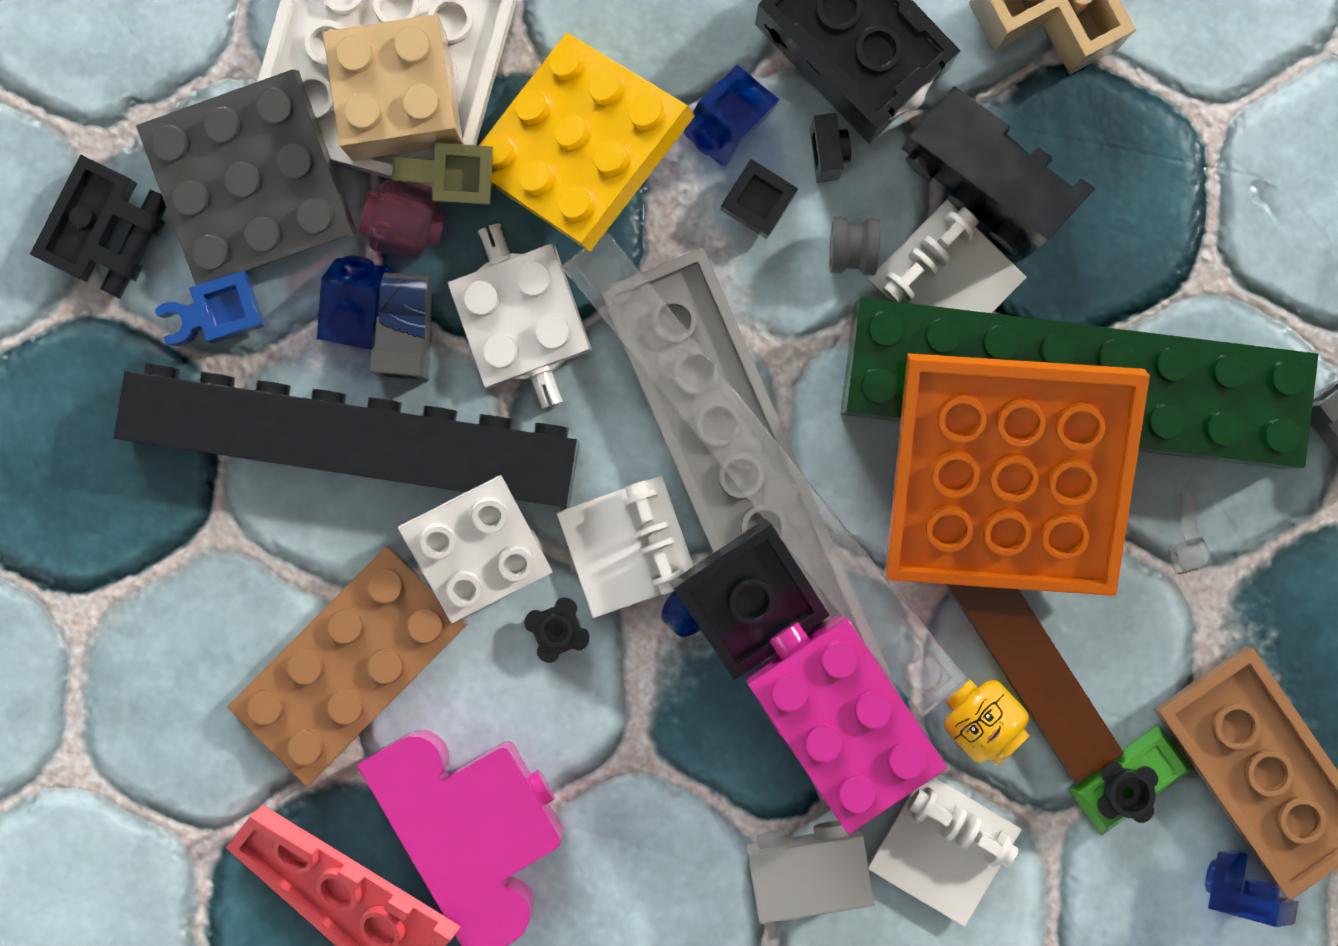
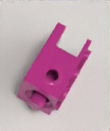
[744,614,948,835]

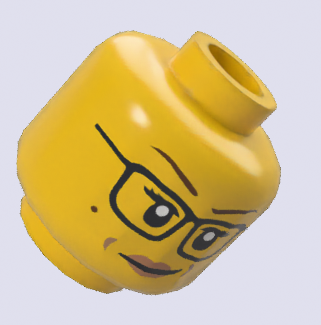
[944,679,1030,765]

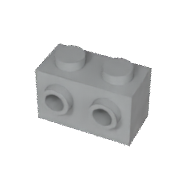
[746,821,875,924]

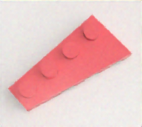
[226,804,461,946]

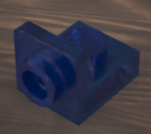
[684,64,780,166]
[1205,850,1299,927]

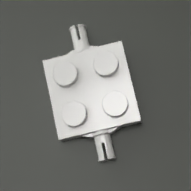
[447,223,593,410]

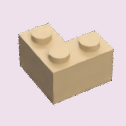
[969,0,1136,74]

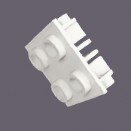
[868,199,1027,313]
[398,475,553,624]
[556,476,693,618]
[868,777,1022,927]

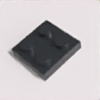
[669,518,830,680]

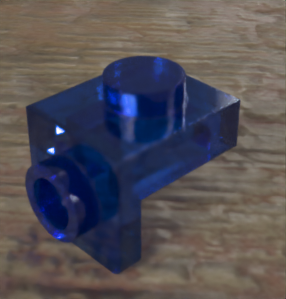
[317,255,389,350]

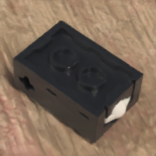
[755,0,961,144]

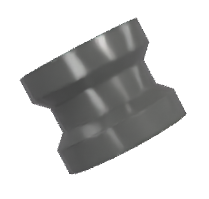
[829,217,880,276]

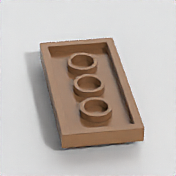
[227,546,468,787]
[1153,646,1338,901]

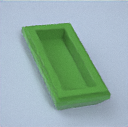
[1068,724,1193,836]

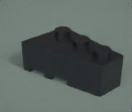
[901,86,1095,259]

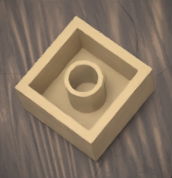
[322,14,463,161]

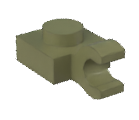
[392,142,494,205]

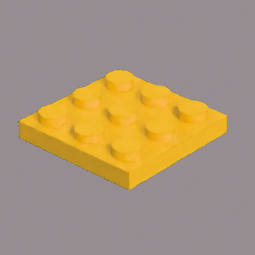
[479,32,695,252]

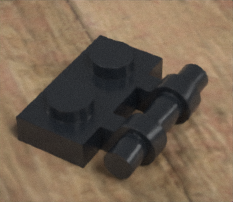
[30,154,167,299]

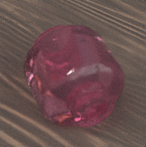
[359,180,445,261]

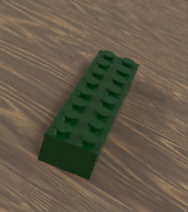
[840,297,1319,469]

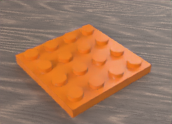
[885,353,1150,596]

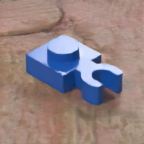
[155,271,265,346]

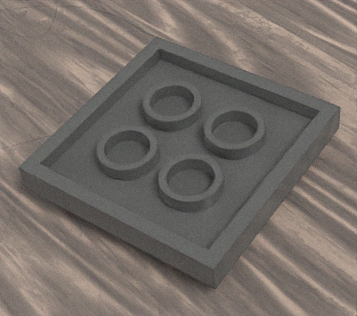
[136,69,357,285]

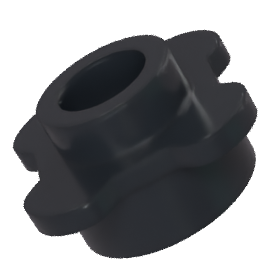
[524,597,590,663]
[1097,762,1158,823]

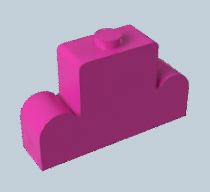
[357,730,564,946]

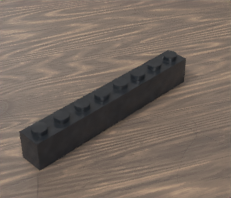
[113,363,580,508]

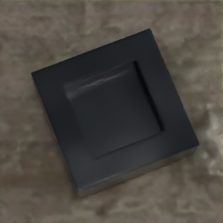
[810,113,851,183]
[720,159,798,239]

